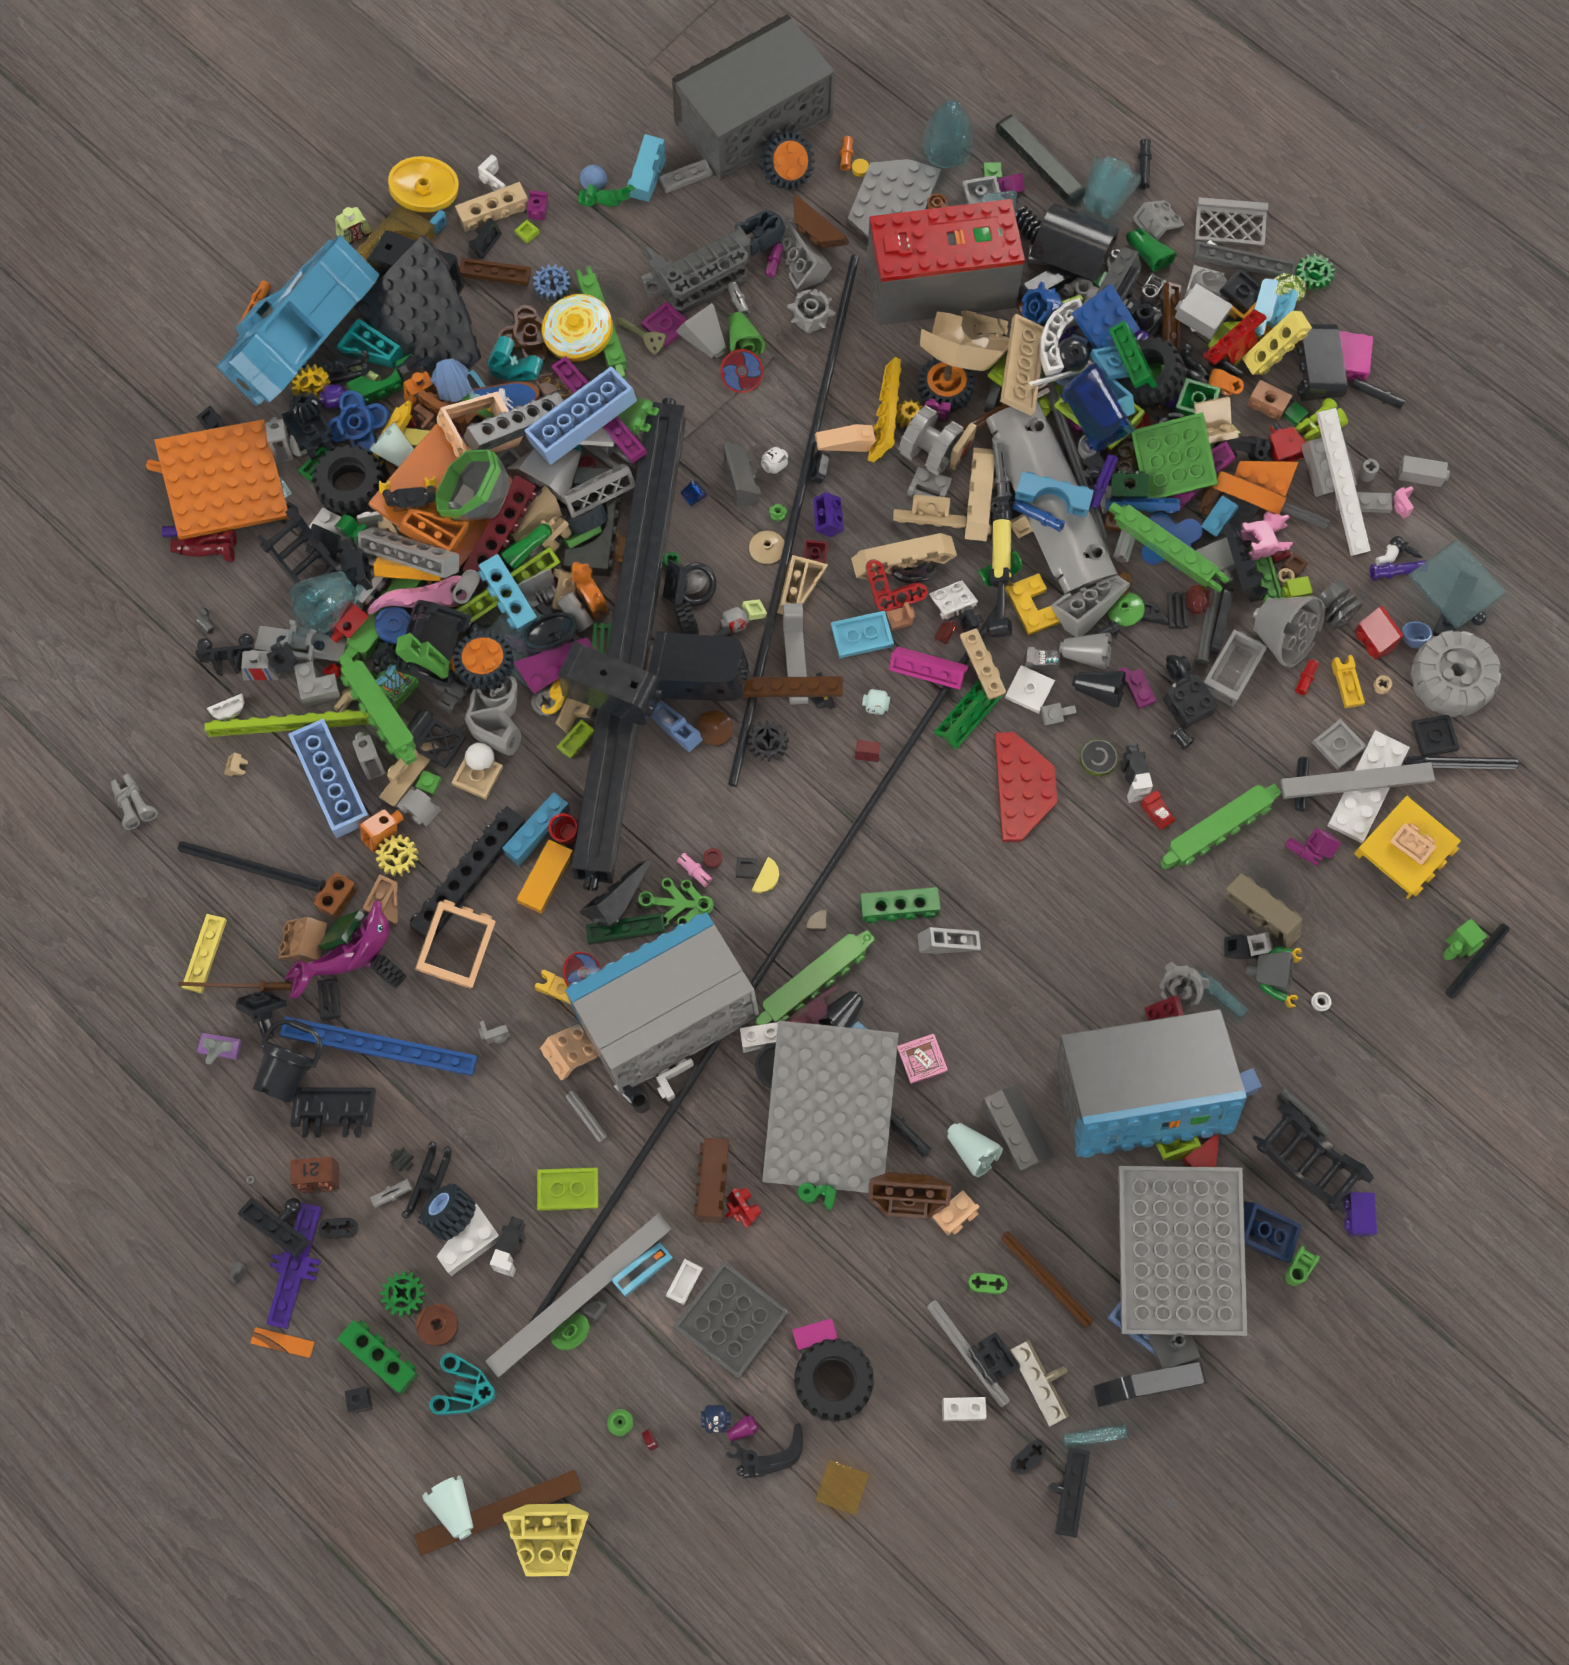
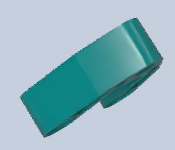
[487,336,543,382]
[429,1353,496,1416]

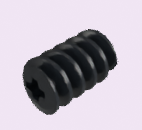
[1015,205,1041,245]

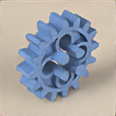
[533,264,571,301]

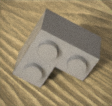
[294,661,341,708]

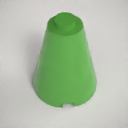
[728,312,765,355]

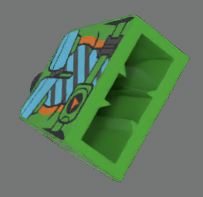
[372,664,420,710]

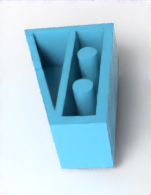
[627,134,666,202]

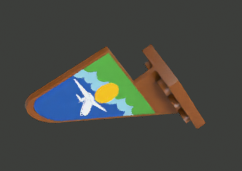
[418,382,539,435]

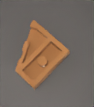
[362,874,398,926]

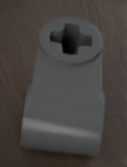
[1139,272,1168,306]

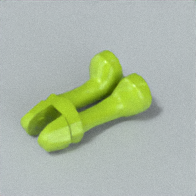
[1294,398,1348,442]

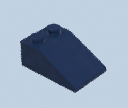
[1243,1202,1302,1263]

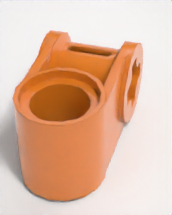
[1208,369,1244,396]

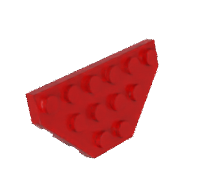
[995,732,1057,842]

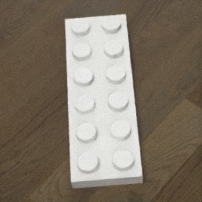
[1327,730,1410,843]

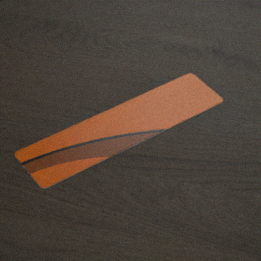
[250,1327,314,1358]

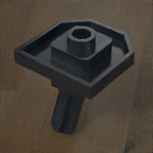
[236,992,287,1039]

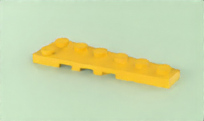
[868,357,901,463]

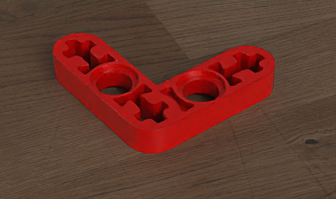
[865,559,928,612]

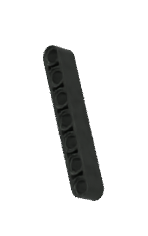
[995,114,1085,206]

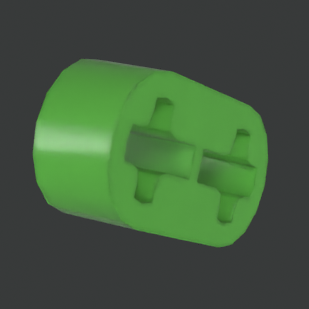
[968,1273,1008,1295]

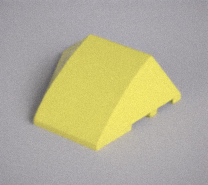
[503,1504,589,1576]

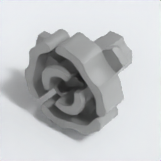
[1160,962,1210,1009]

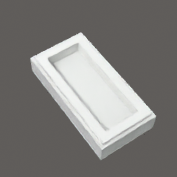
[666,1259,703,1306]

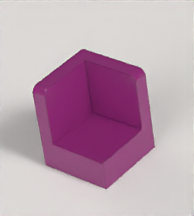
[998,173,1025,196]
[1305,828,1341,858]

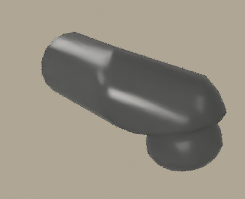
[197,606,215,634]

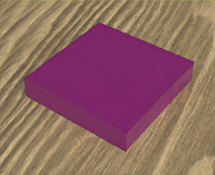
[641,301,687,348]

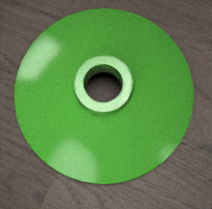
[1107,593,1145,627]
[551,1313,590,1350]

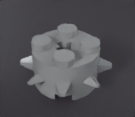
[787,289,835,333]

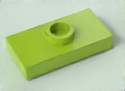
[557,719,595,760]

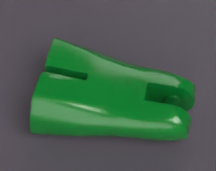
[1126,228,1177,272]
[502,523,552,570]

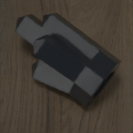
[396,355,432,382]

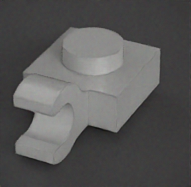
[1040,703,1077,725]

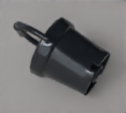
[252,1019,323,1103]

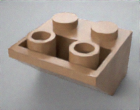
[278,917,327,963]

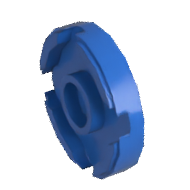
[375,607,411,644]

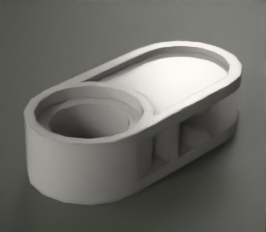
[452,569,480,605]

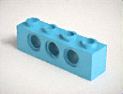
[477,554,537,632]

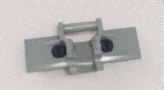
[254,620,347,662]

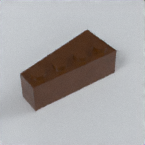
[694,1138,729,1223]

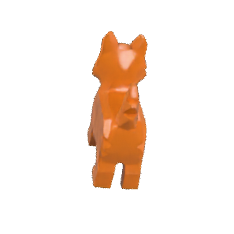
[571,562,609,621]

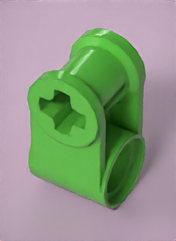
[1285,1245,1320,1286]

